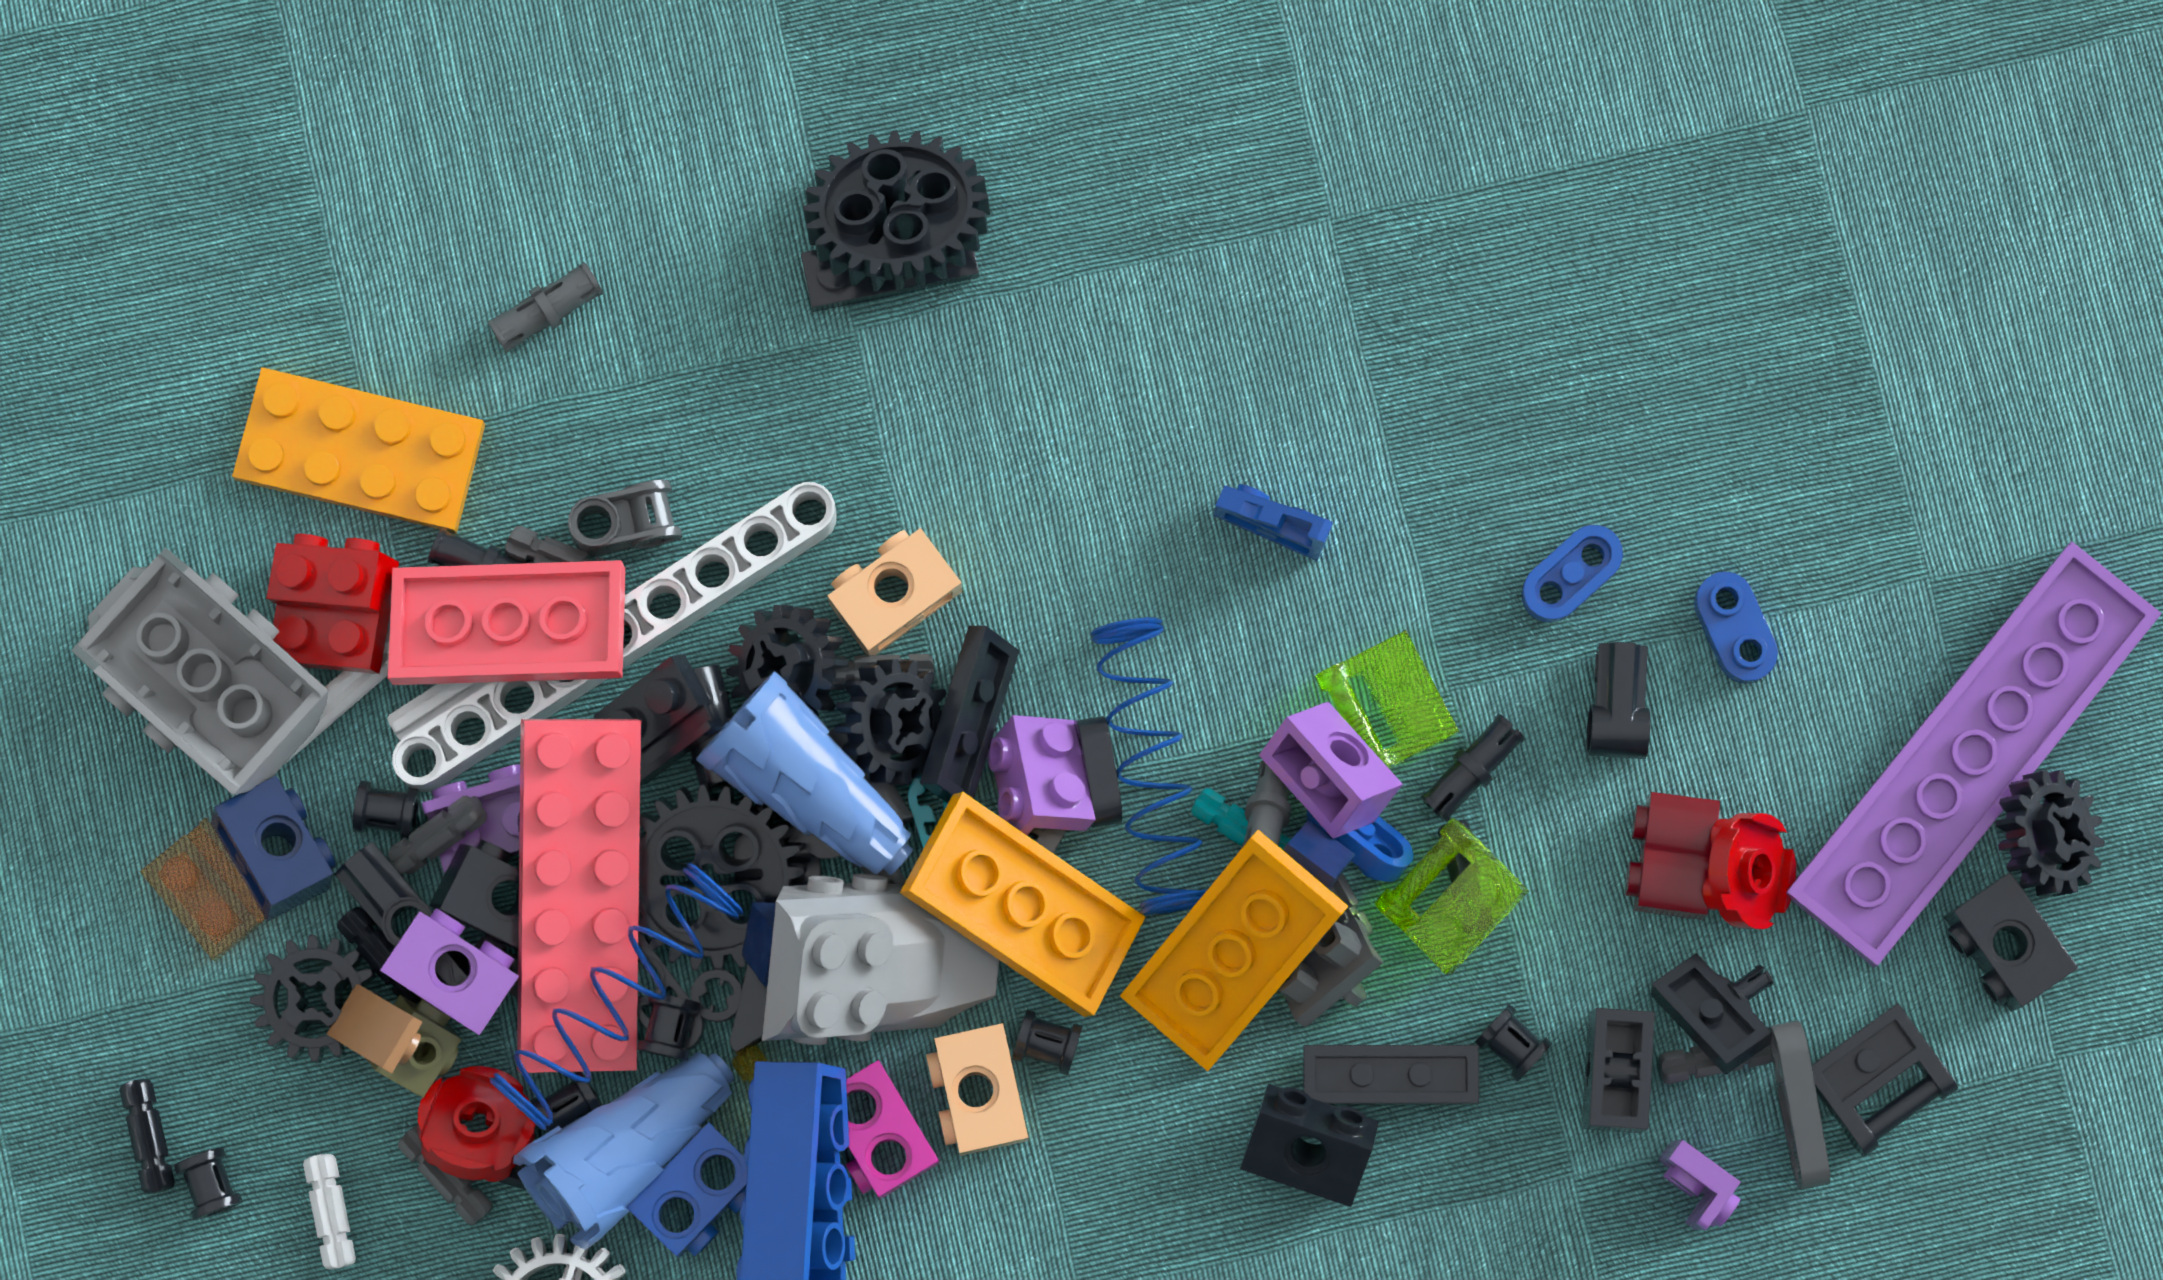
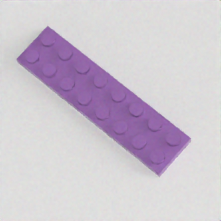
[1786,541,2162,968]

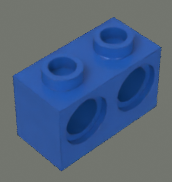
[627,1122,748,1258]

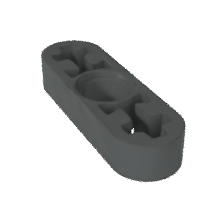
[1768,1020,1830,1190]

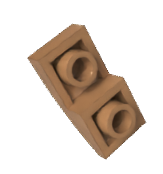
[326,983,423,1074]

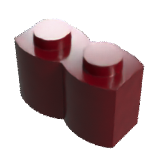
[1625,792,1720,920]

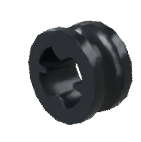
[690,969,743,1022]

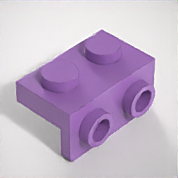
[987,715,1096,835]

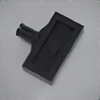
[1651,953,1773,1075]

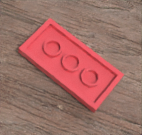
[388,560,626,685]

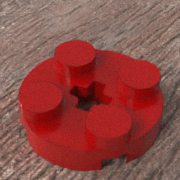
[1703,813,1796,929]
[417,1066,536,1182]

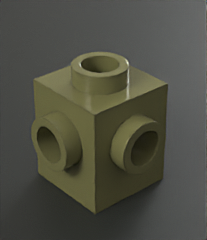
[365,995,462,1098]

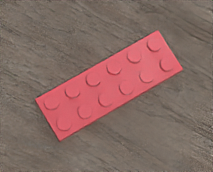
[517,719,641,1073]

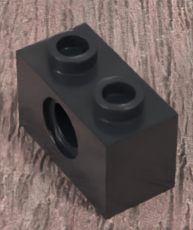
[429,839,519,951]
[1944,872,2078,1012]
[1240,1083,1379,1207]

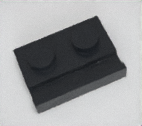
[593,654,724,786]

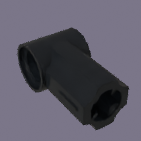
[1586,642,1650,759]

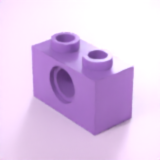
[1259,702,1403,839]
[380,908,519,1035]

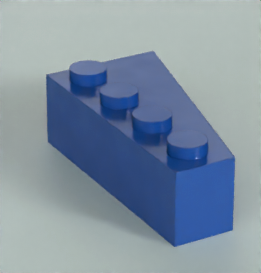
[736,1061,856,1280]

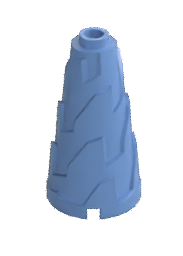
[696,671,913,876]
[513,1052,734,1250]

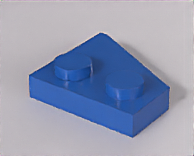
[1213,484,1333,562]

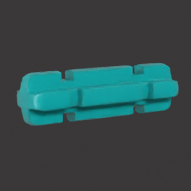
[1191,788,1291,850]

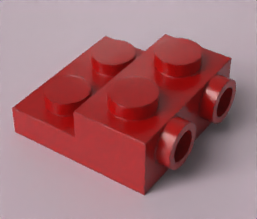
[266,533,399,674]

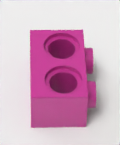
[845,1060,940,1199]

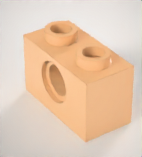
[827,528,962,656]
[926,1023,1028,1156]

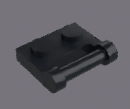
[1811,1003,1958,1157]

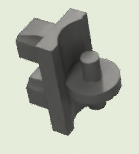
[1278,917,1383,1028]

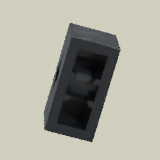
[1582,1008,1655,1133]

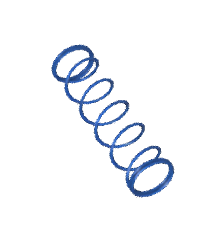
[1090,617,1207,915]
[490,863,743,1130]

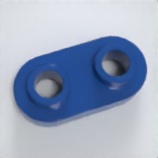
[1521,525,1623,623]
[1694,572,1778,684]
[1306,810,1414,882]

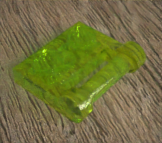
[1314,630,1459,769]
[1374,818,1529,974]

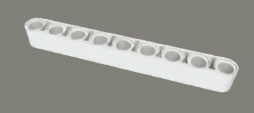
[392,482,836,792]

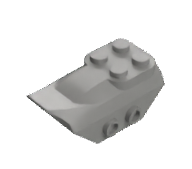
[71,547,328,795]
[762,874,999,1045]

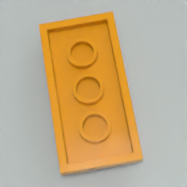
[232,367,486,534]
[900,792,1146,1017]
[1120,830,1348,1071]

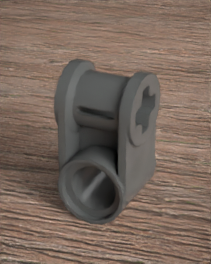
[568,479,683,557]

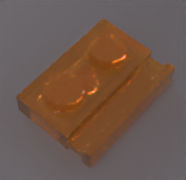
[140,818,265,962]

